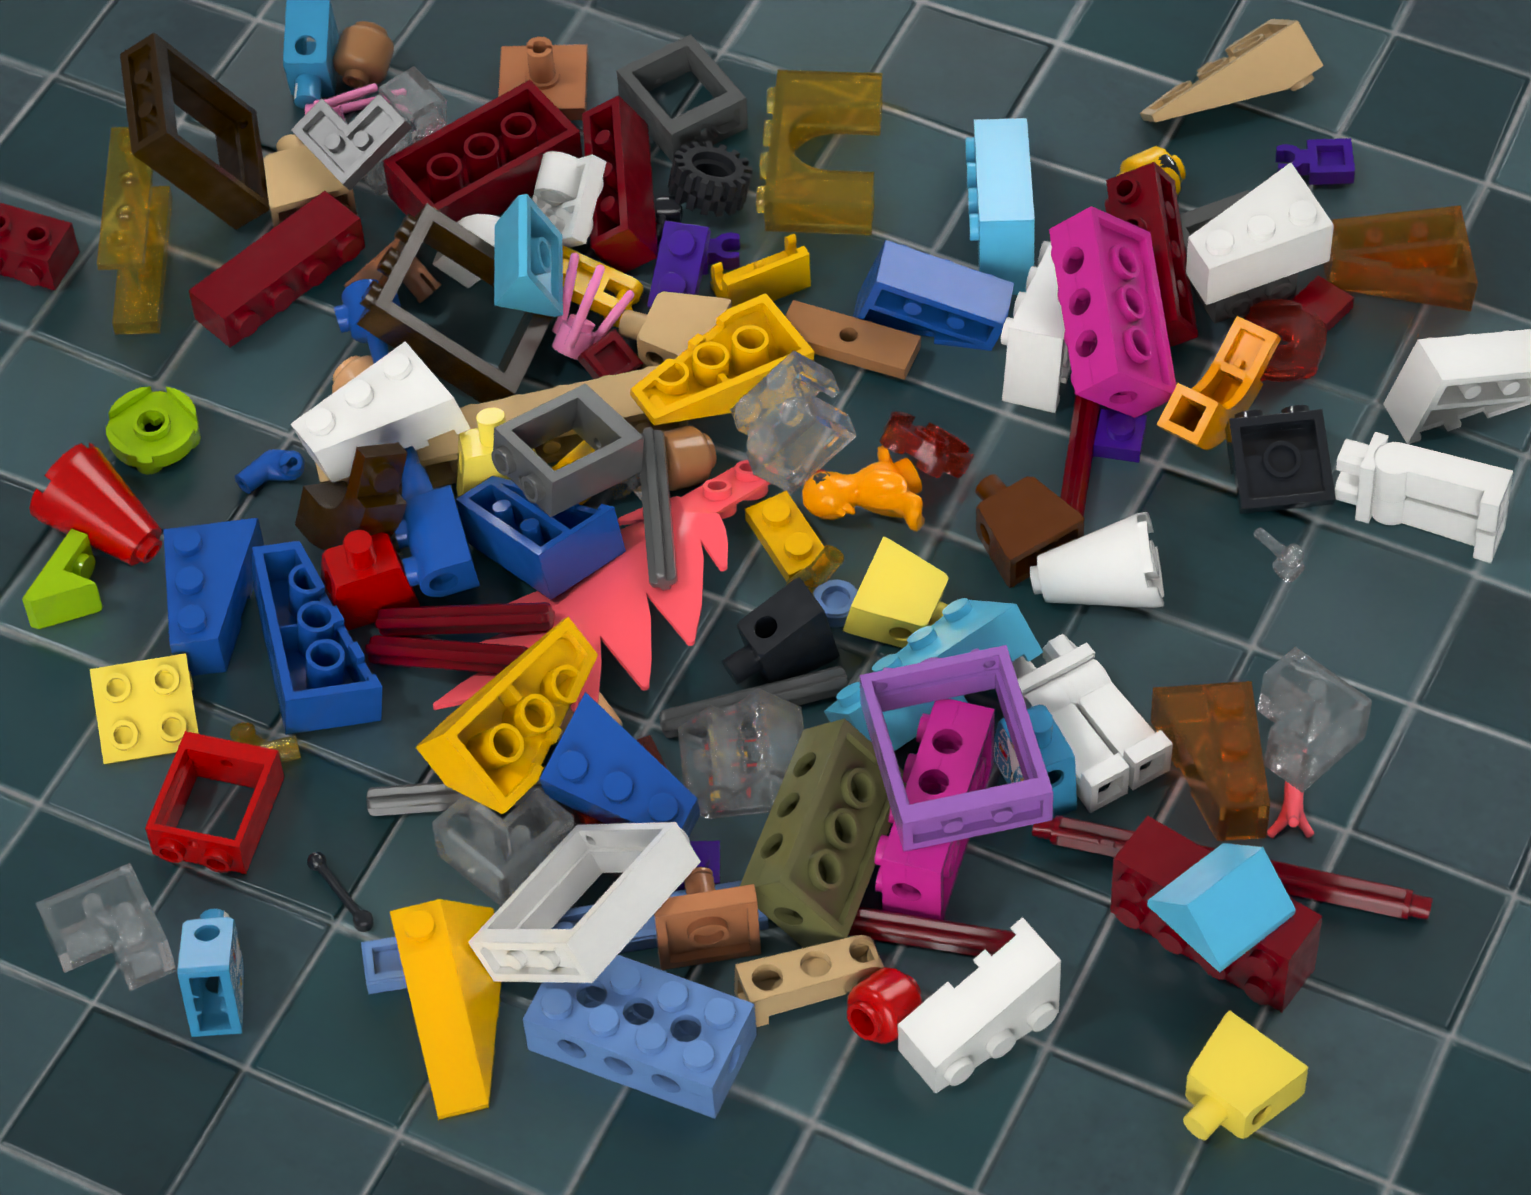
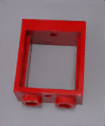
[145,731,285,874]

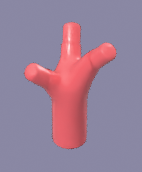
[1266,776,1314,839]

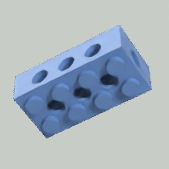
[523,955,757,1119]

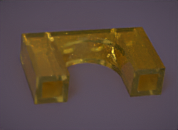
[756,70,883,235]

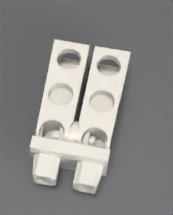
[1335,432,1513,563]
[1012,634,1173,813]

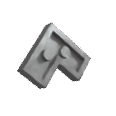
[291,94,412,190]

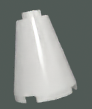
[1030,512,1164,608]

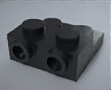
[1225,405,1336,514]

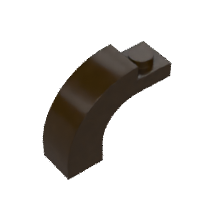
[295,442,407,550]

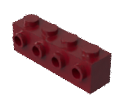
[582,95,658,273]
[1105,162,1198,347]
[188,191,366,348]
[0,203,80,291]

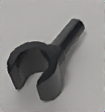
[656,196,683,246]

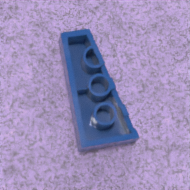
[252,541,383,735]

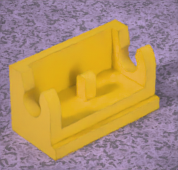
[710,234,811,307]

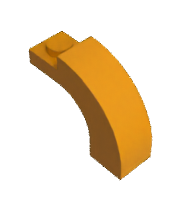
[1156,316,1281,450]

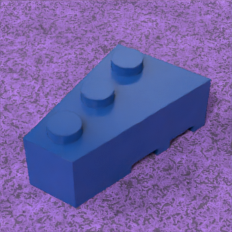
[853,240,1014,351]
[455,476,626,600]
[163,518,264,676]
[540,692,701,837]

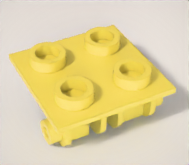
[90,653,199,765]

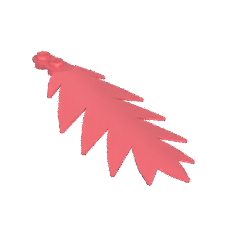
[433,460,773,714]

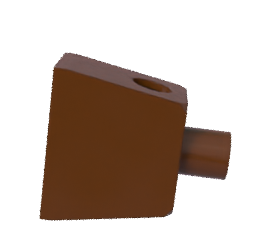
[975,474,1085,588]

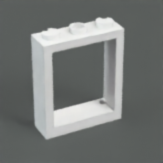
[468,822,701,983]

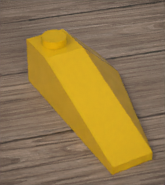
[630,293,815,426]
[416,617,598,814]
[390,899,501,1120]

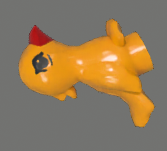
[802,445,925,532]

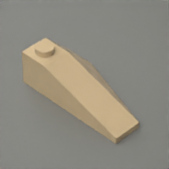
[1140,19,1323,122]

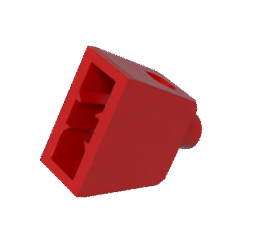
[321,530,420,631]

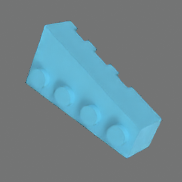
[965,118,1035,295]
[824,598,1043,751]

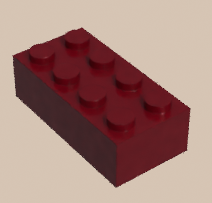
[383,80,583,222]
[1110,815,1322,1013]

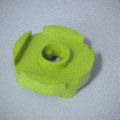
[106,386,201,475]

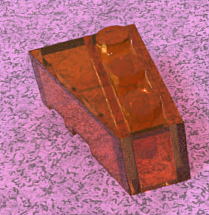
[1323,205,1478,311]
[1151,681,1270,841]

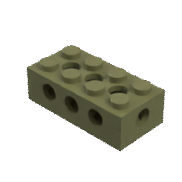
[740,718,907,948]

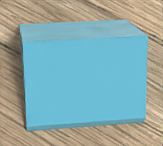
[494,194,563,317]
[1147,843,1296,973]

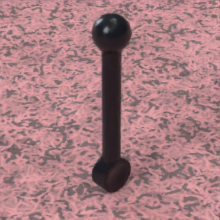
[307,852,374,932]

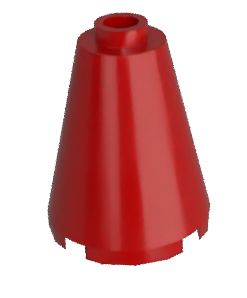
[29,442,162,565]

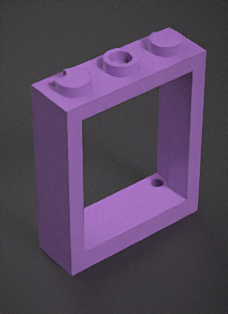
[860,645,1053,852]

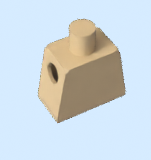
[264,134,357,227]
[619,291,732,369]

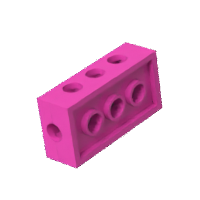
[1049,206,1176,418]
[875,698,995,920]

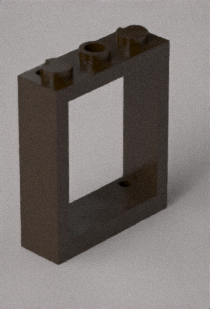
[120,33,270,230]
[357,204,552,403]

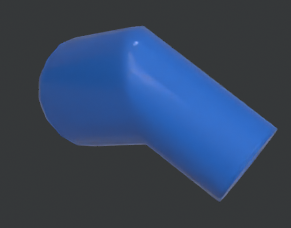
[235,449,305,494]

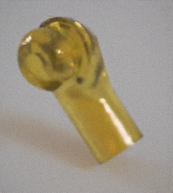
[785,545,844,596]
[230,722,301,763]

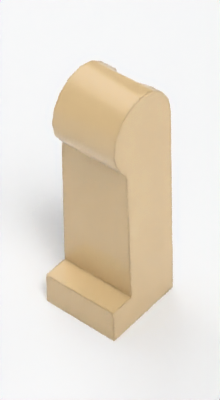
[734,935,884,1027]

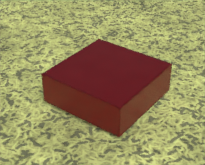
[1289,275,1354,334]
[577,329,643,379]

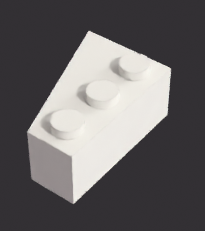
[1186,163,1334,305]
[898,917,1061,1094]

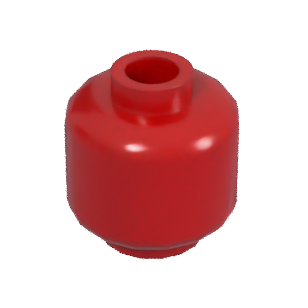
[847,967,923,1044]

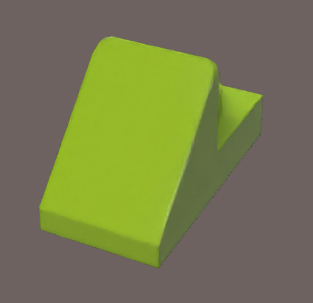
[22,528,103,629]

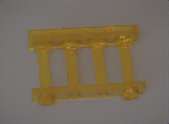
[97,127,173,335]

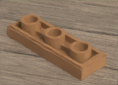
[785,300,921,380]

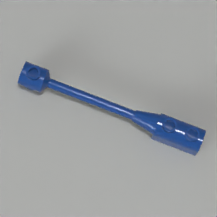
[334,279,480,597]

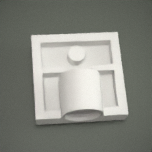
[532,151,606,248]

